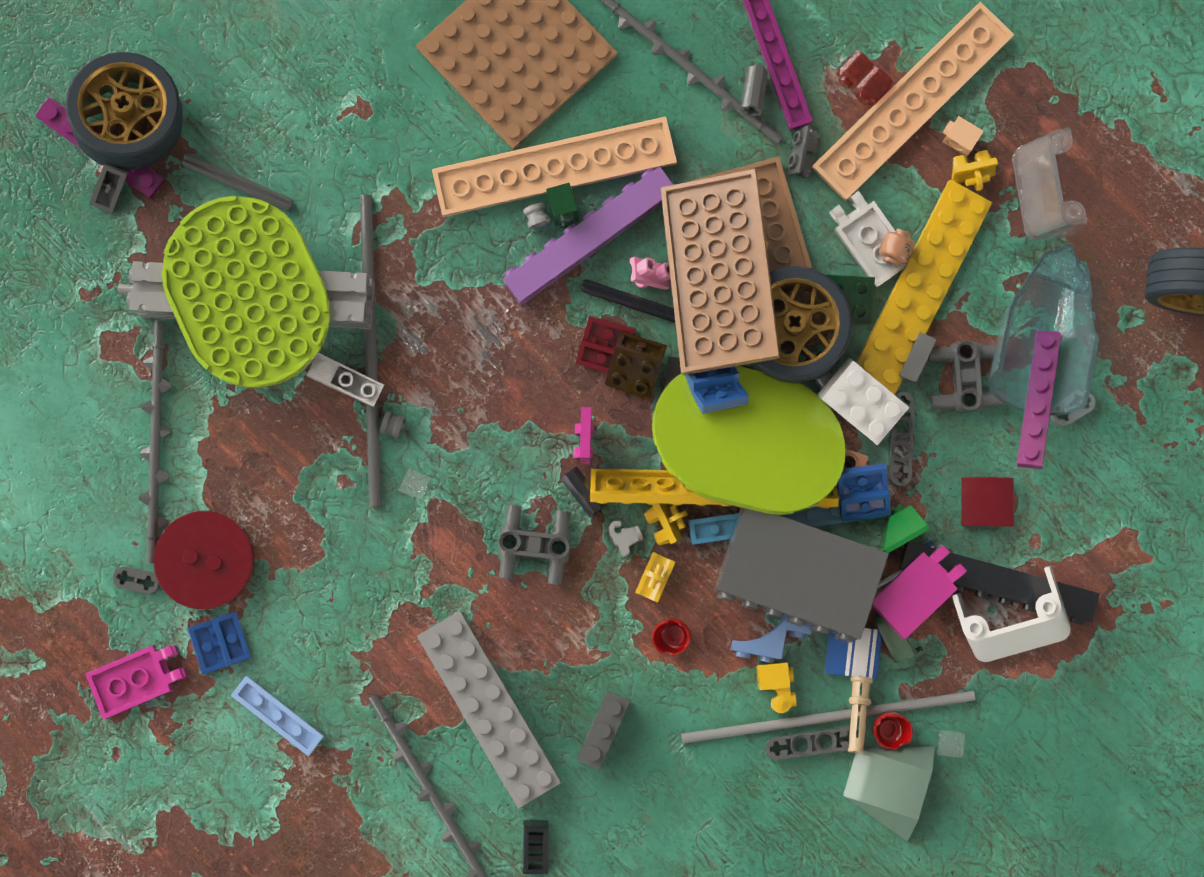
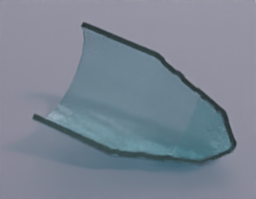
[988,244,1099,416]

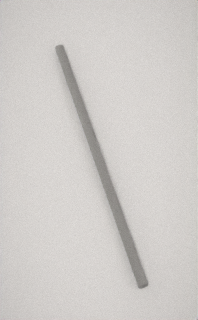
[681,691,975,744]

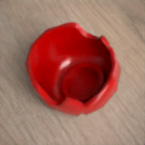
[652,618,692,656]
[872,712,913,750]

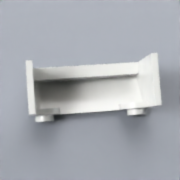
[952,566,1071,662]

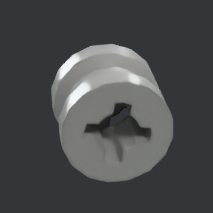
[523,202,551,229]

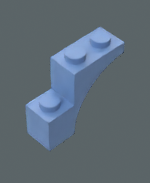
[730,616,812,663]

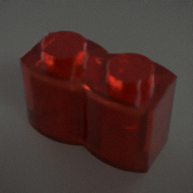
[837,50,893,107]

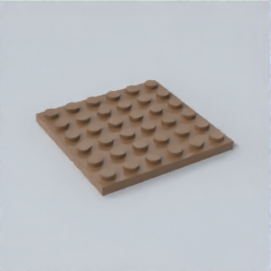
[416,0,618,150]

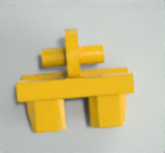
[951,150,998,191]
[644,503,688,545]
[635,552,675,603]

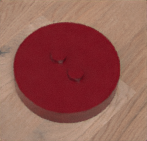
[154,511,255,610]

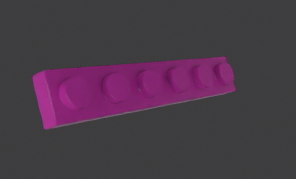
[742,0,813,131]
[35,97,166,200]
[1017,330,1062,470]

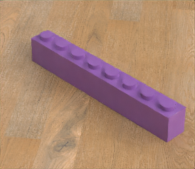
[503,166,673,306]

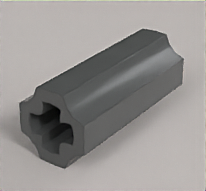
[740,64,768,117]

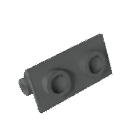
[787,126,819,178]

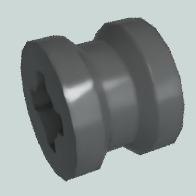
[380,411,406,439]

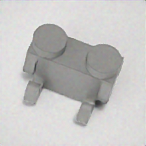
[609,521,643,557]

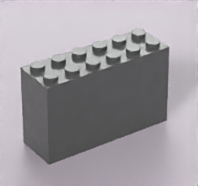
[713,508,889,643]

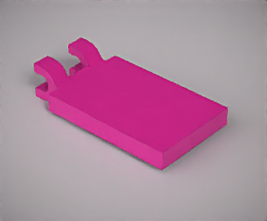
[574,407,594,465]
[872,545,967,640]
[85,645,188,720]

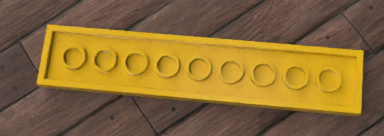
[856,180,992,395]
[590,469,839,509]

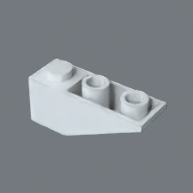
[307,353,384,407]

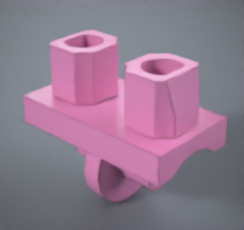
[630,257,671,290]

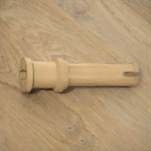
[848,676,873,754]

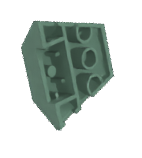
[843,746,935,842]

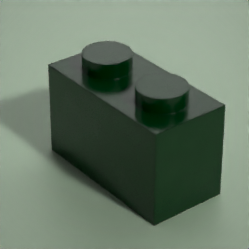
[546,182,578,228]

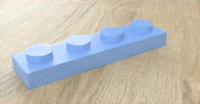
[231,676,324,756]

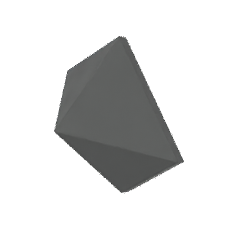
[89,163,128,214]

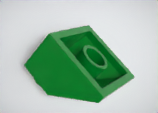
[878,504,930,553]

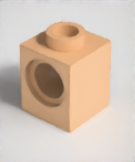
[943,116,983,157]

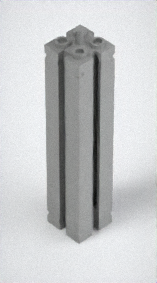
[117,261,375,330]

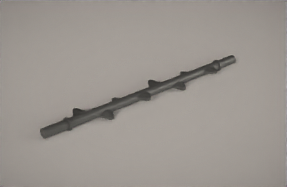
[599,0,784,145]
[138,321,172,564]
[368,694,488,877]

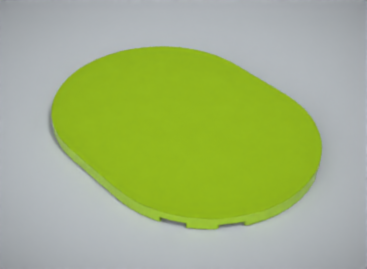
[162,196,330,388]
[652,366,846,515]

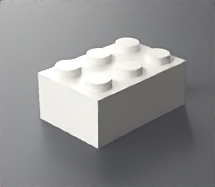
[817,358,909,445]

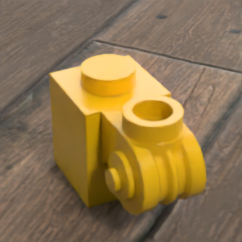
[756,663,797,713]

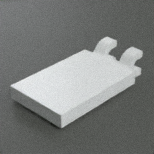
[829,191,907,288]

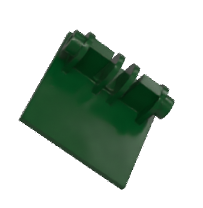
[824,275,875,324]

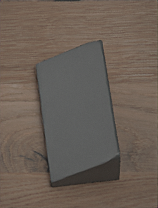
[899,333,936,383]

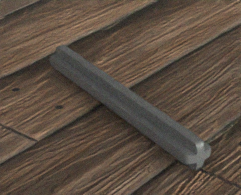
[182,154,294,212]

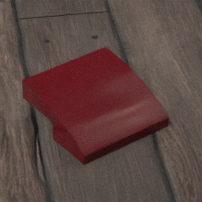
[575,315,636,373]
[961,477,1014,527]

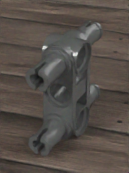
[928,340,1006,413]
[498,505,571,585]

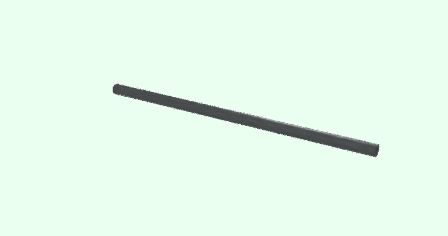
[360,195,382,507]

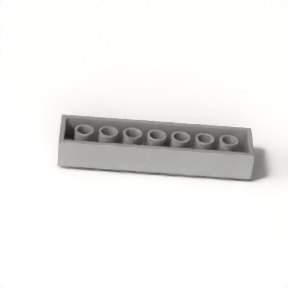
[417,611,562,809]

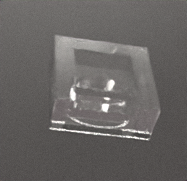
[399,469,432,501]
[937,730,965,758]

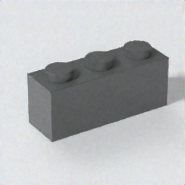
[577,690,630,770]

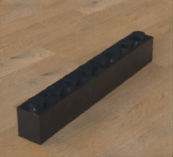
[897,541,1100,626]

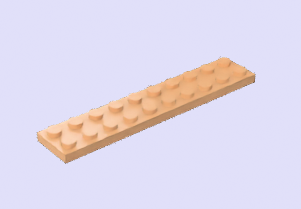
[812,2,1014,201]
[432,116,677,217]

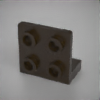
[605,331,667,399]

